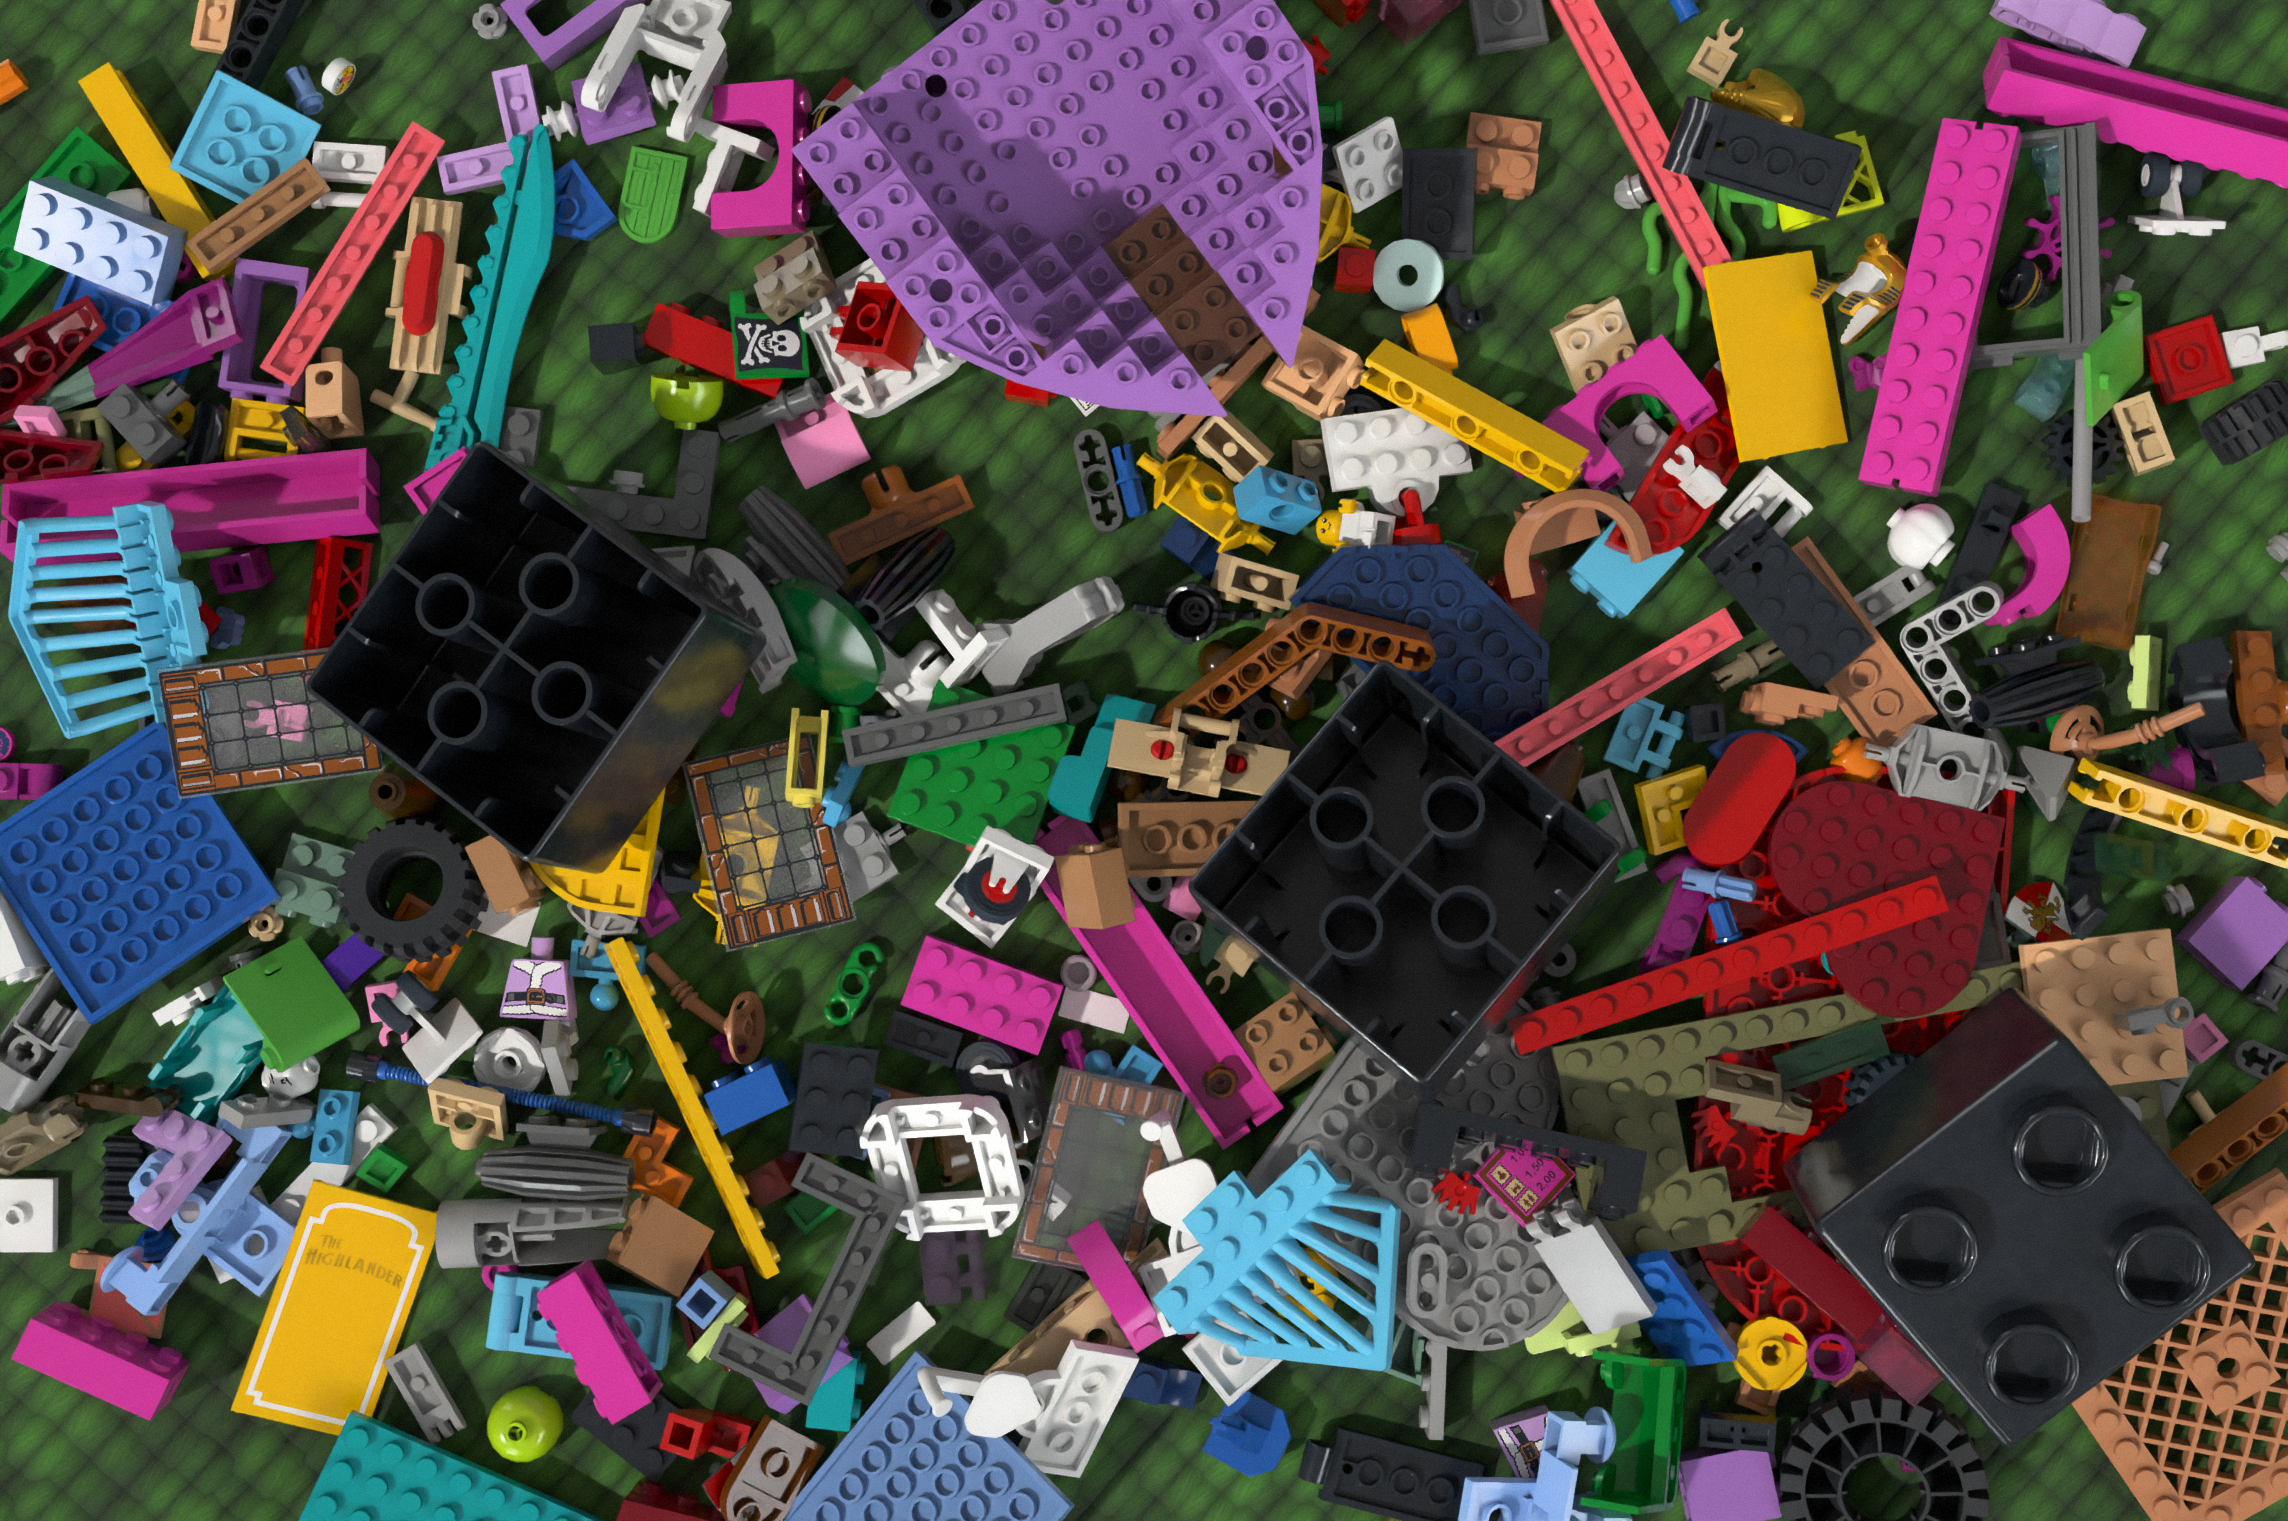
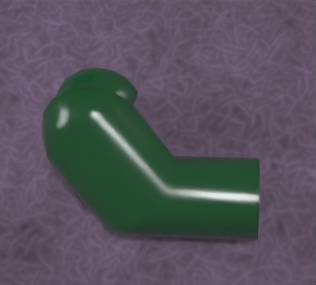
[604,1045,635,1101]

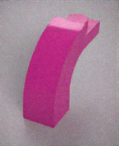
[1984,504,2070,627]
[1066,1219,1164,1353]

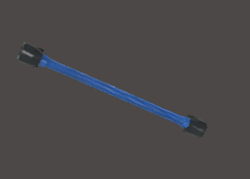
[346,1050,658,1138]

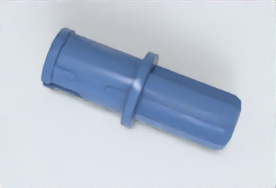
[1682,866,1757,902]

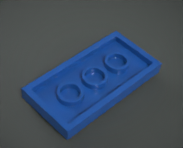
[52,272,191,385]
[1624,1249,1739,1367]

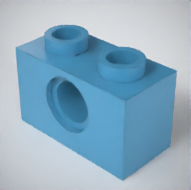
[1233,465,1322,535]

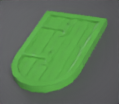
[618,146,689,244]

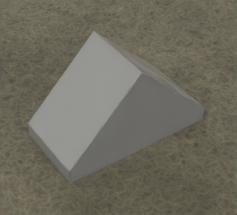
[2016,745,2075,822]

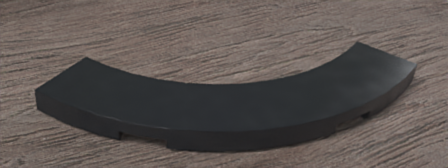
[2064,755,2151,941]

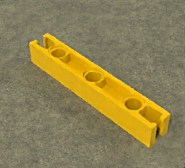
[78,62,240,281]
[1360,339,1590,493]
[2067,757,2288,869]

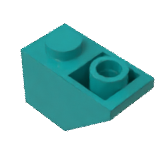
[806,1351,866,1432]

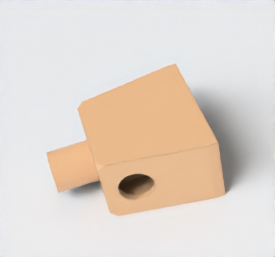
[306,347,365,440]

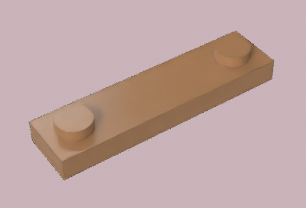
[185,157,331,275]

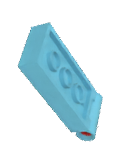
[485,1271,675,1371]

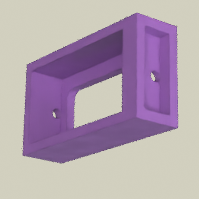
[500,0,648,73]
[218,258,317,405]

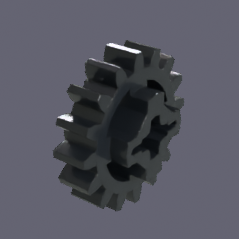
[2040,411,2124,488]

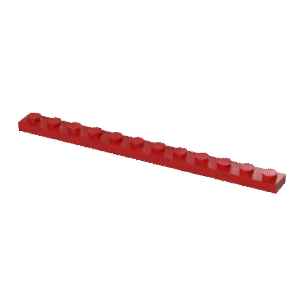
[1508,875,1949,1055]

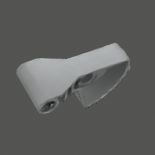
[974,577,1125,697]

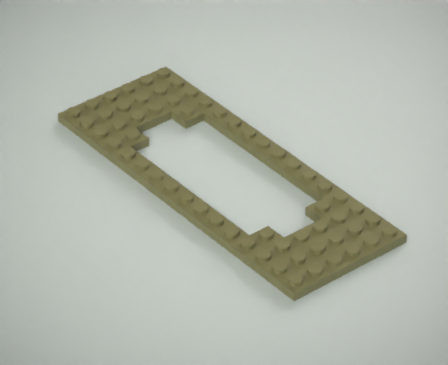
[1551,960,2172,1256]

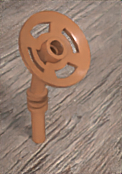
[2050,702,2206,776]
[645,951,765,1064]

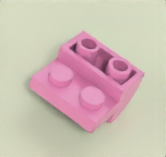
[775,392,871,489]

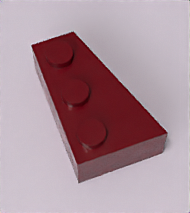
[616,1480,726,1521]

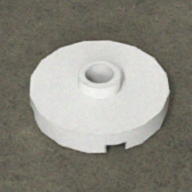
[473,1026,546,1092]

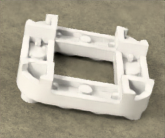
[800,258,966,418]
[860,1094,1025,1241]

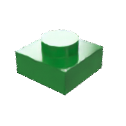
[355,1142,409,1193]

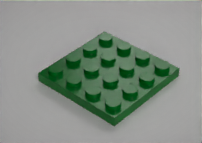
[887,679,1076,848]

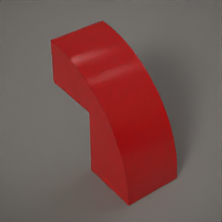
[659,1409,760,1460]

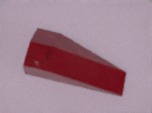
[0,295,108,425]
[0,429,105,485]

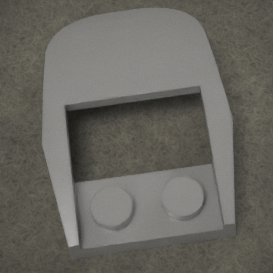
[693,548,798,694]

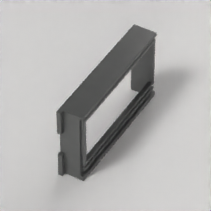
[1968,122,2102,370]

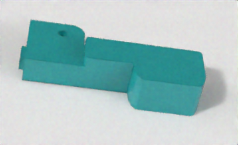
[1047,693,1157,823]

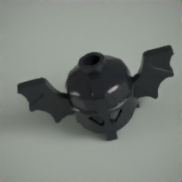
[1132,581,1261,644]

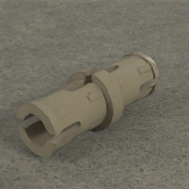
[1710,638,1786,693]

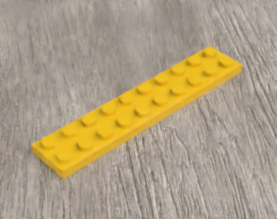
[603,937,781,1279]

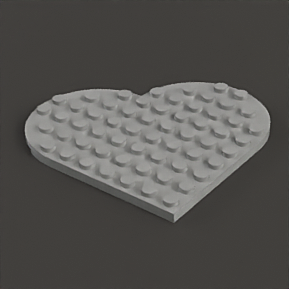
[1246,997,1575,1351]

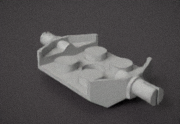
[1863,723,2027,812]

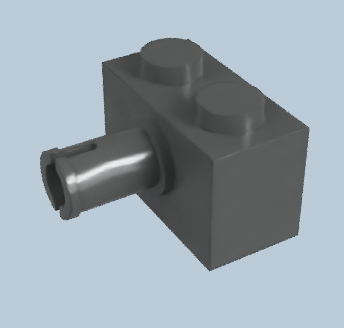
[97,379,191,467]

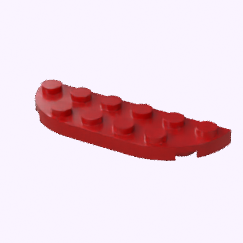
[1604,366,1740,556]

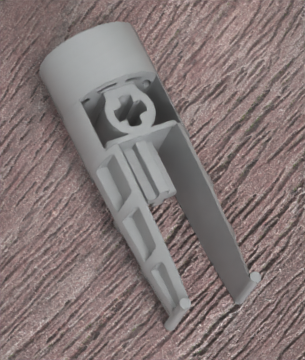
[0,967,92,1114]
[435,1195,631,1269]

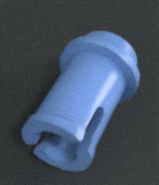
[285,66,324,116]

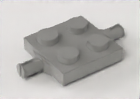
[1600,411,1669,501]
[795,811,907,904]

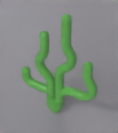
[1642,181,1778,350]

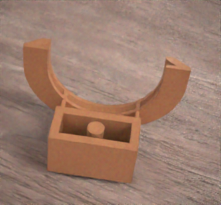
[1504,486,1653,598]

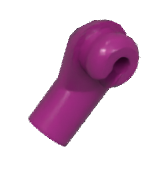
[1652,853,1709,885]

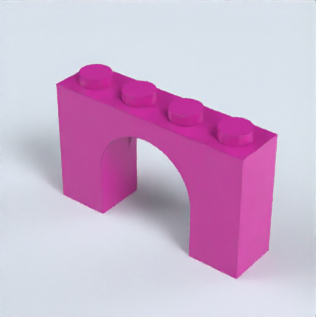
[711,79,812,238]
[1541,334,1718,492]

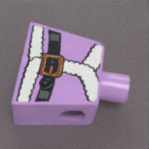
[500,937,577,1020]
[1489,1405,1576,1478]

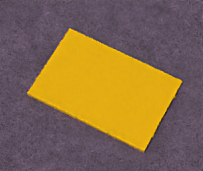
[1702,250,1848,463]

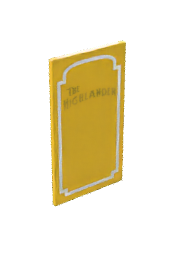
[231,1179,438,1436]

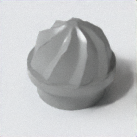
[1614,173,1651,209]

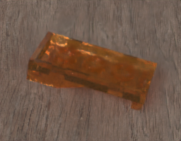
[2055,493,2162,651]

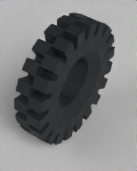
[1779,1381,1990,1521]

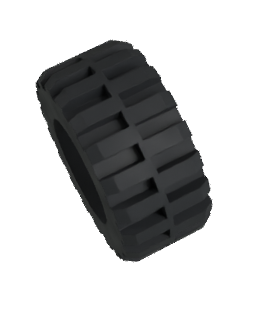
[337,817,489,963]

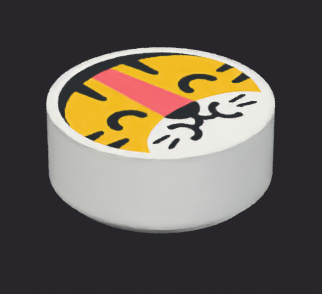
[322,57,356,95]

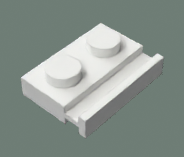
[152,975,225,1026]

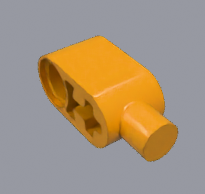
[1401,303,1458,376]

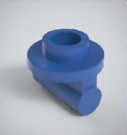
[135,1228,175,1262]

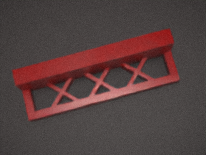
[299,537,373,681]

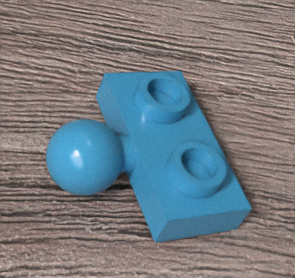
[821,760,865,828]
[569,939,647,1011]
[1084,1043,1163,1125]
[287,1089,360,1165]

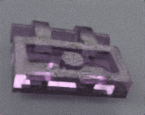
[919,1230,989,1306]

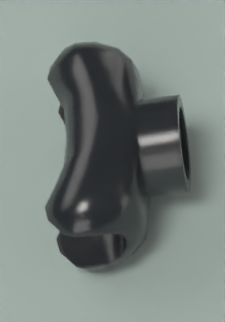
[185,401,230,466]

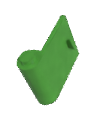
[2083,290,2144,427]
[222,936,360,1073]

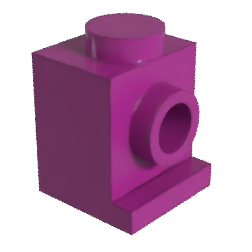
[209,545,275,595]

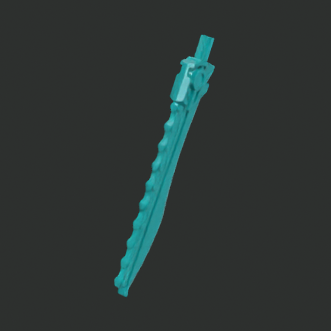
[423,124,555,473]

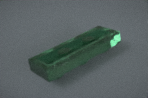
[1770,1018,1891,1091]

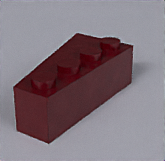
[1735,1202,1884,1341]

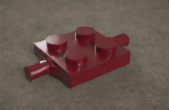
[674,1247,761,1372]

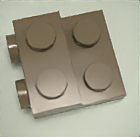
[753,230,837,325]

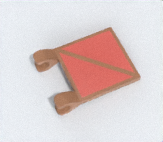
[70,1249,168,1339]

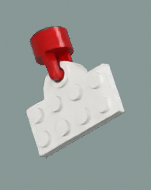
[1320,408,1473,544]

